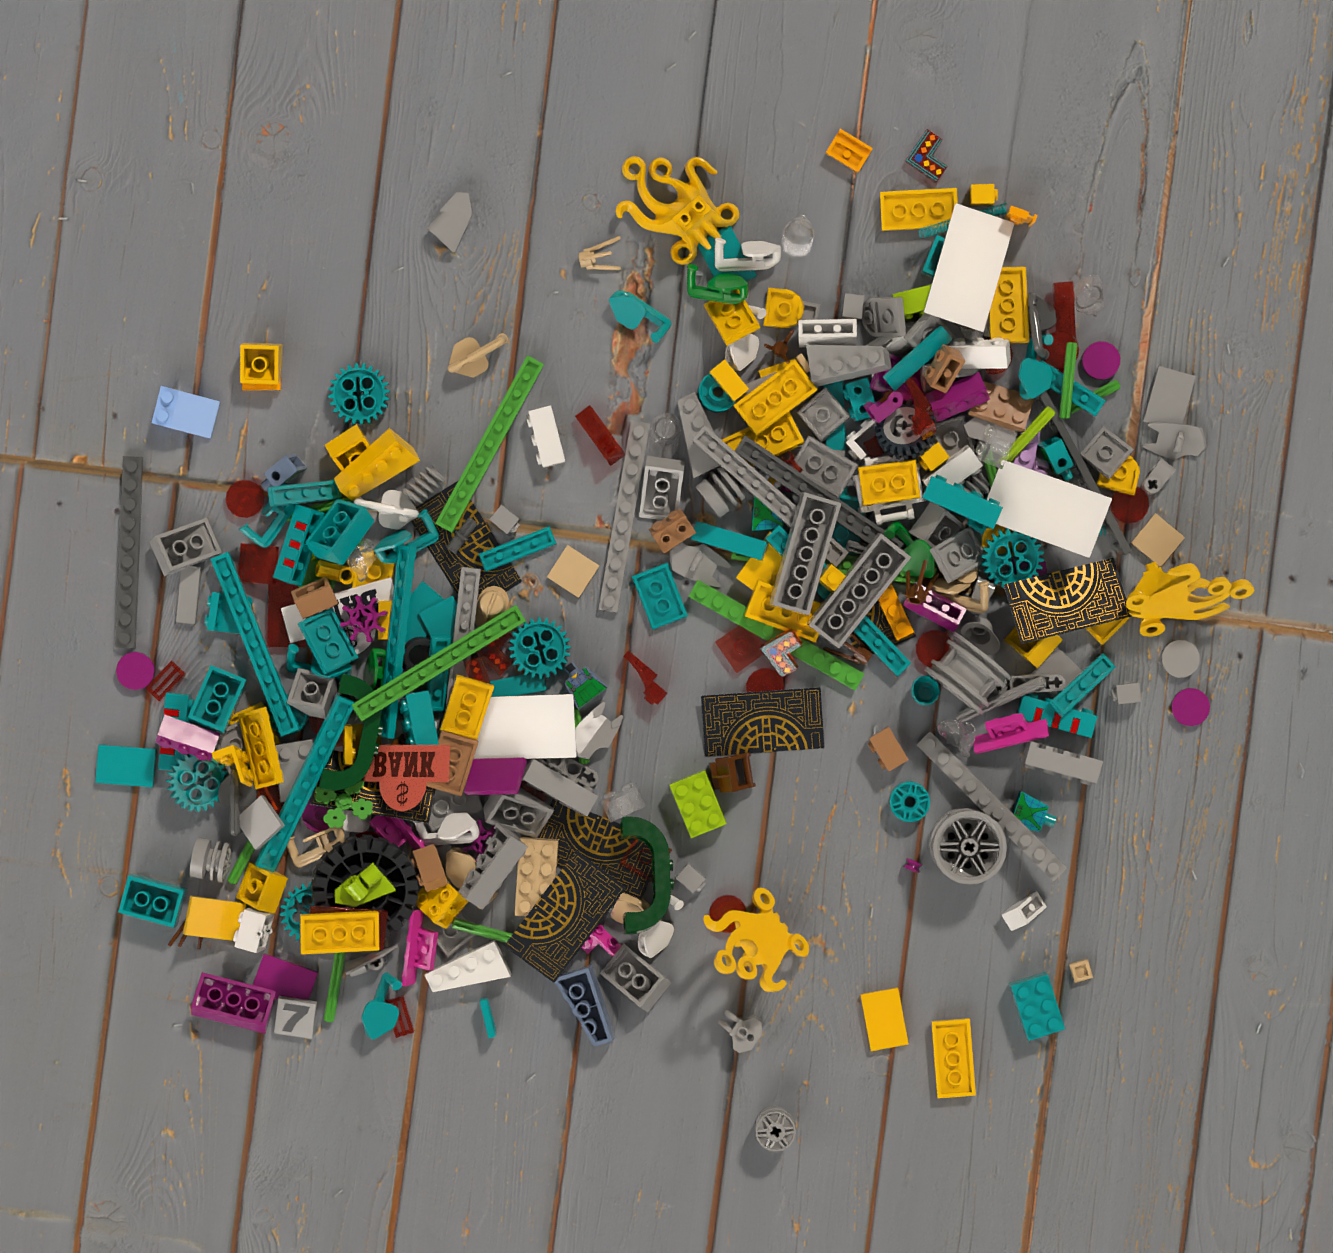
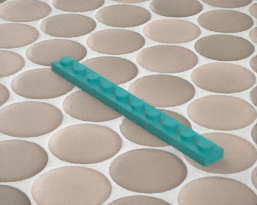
[765,525,911,676]
[380,545,416,738]
[210,552,300,737]
[255,694,355,872]

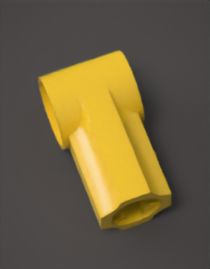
[315,560,355,584]

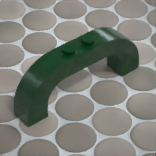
[319,674,383,790]
[620,816,674,934]

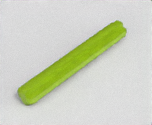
[998,406,1055,464]

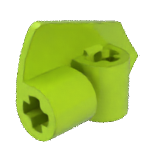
[335,862,395,907]

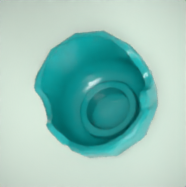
[911,675,940,706]

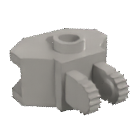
[718,1010,762,1053]

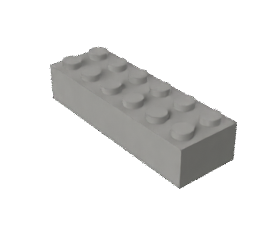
[769,492,841,615]
[806,533,911,648]

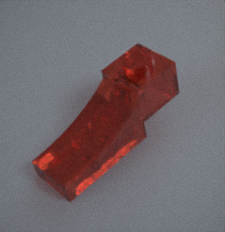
[1052,281,1077,343]
[905,378,936,440]
[575,405,626,466]
[623,650,668,705]

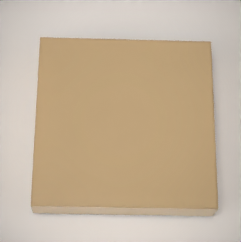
[1130,513,1185,567]
[547,545,599,598]

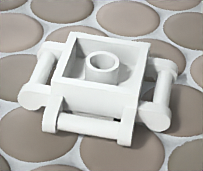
[852,455,927,526]

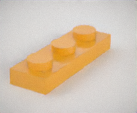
[878,583,914,640]

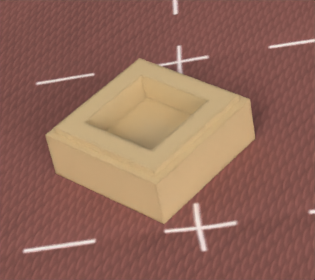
[795,353,810,374]
[1069,959,1093,983]

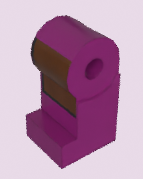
[863,390,903,423]

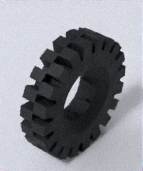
[311,835,419,939]

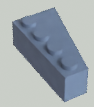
[555,964,616,1047]

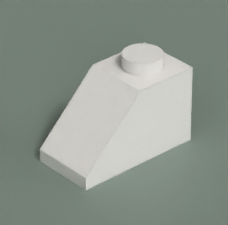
[1002,891,1047,931]

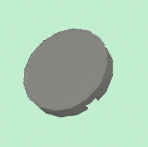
[1161,640,1200,678]

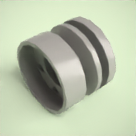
[695,467,745,518]
[190,837,232,883]
[755,1106,796,1152]

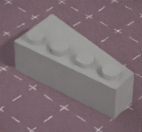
[806,345,892,386]
[677,392,720,479]
[1021,741,1103,786]
[522,758,598,816]
[459,822,528,910]

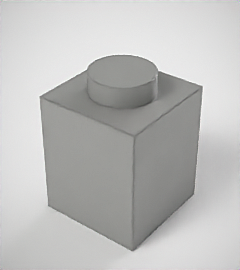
[841,293,864,321]
[489,505,520,534]
[1111,682,1141,705]
[676,863,706,893]

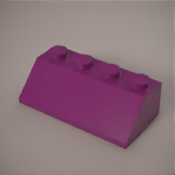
[191,972,276,1034]

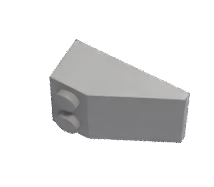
[639,456,685,520]
[149,518,222,577]
[275,739,313,802]
[483,787,554,838]
[600,943,672,1012]

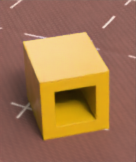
[969,184,998,206]
[918,442,950,472]
[819,564,846,592]

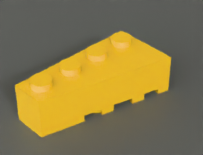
[334,428,420,501]

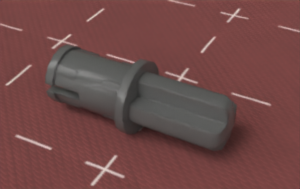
[446,518,477,554]
[845,540,868,555]

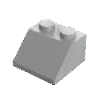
[909,502,965,548]
[287,668,338,719]

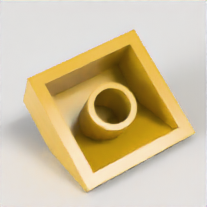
[240,343,283,384]
[325,424,371,471]
[1004,627,1063,669]
[236,862,288,914]

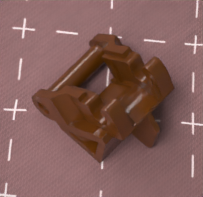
[709,752,756,793]

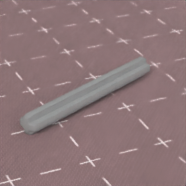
[955,676,1045,723]

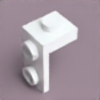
[846,418,876,462]

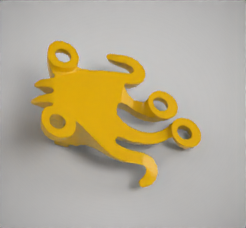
[616,156,740,265]
[1126,562,1255,637]
[703,888,809,992]

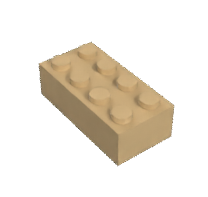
[515,837,559,916]

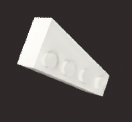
[425,940,512,992]

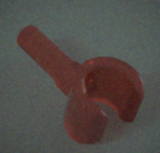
[782,451,803,473]

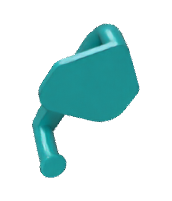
[609,290,672,343]
[1018,334,1054,400]
[239,483,296,548]
[374,509,439,564]
[286,644,352,682]
[361,972,402,1040]

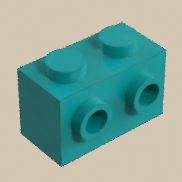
[842,378,875,422]

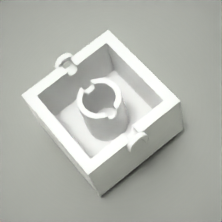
[233,907,275,953]

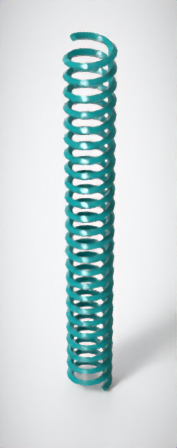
[919,203,1007,238]

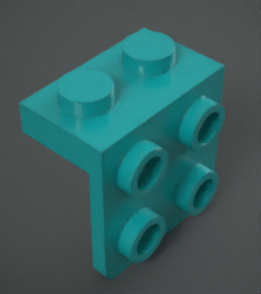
[205,592,253,634]

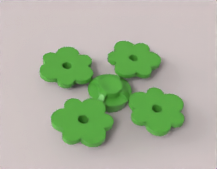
[315,780,373,828]

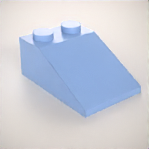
[151,386,220,439]

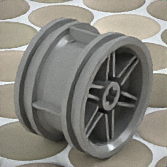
[924,632,1012,715]
[929,807,1007,884]

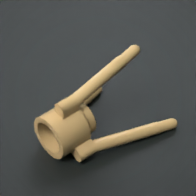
[579,236,621,270]

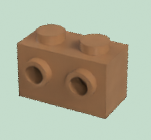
[924,344,965,393]
[648,509,696,553]
[291,577,338,619]
[867,726,908,772]
[411,844,448,892]

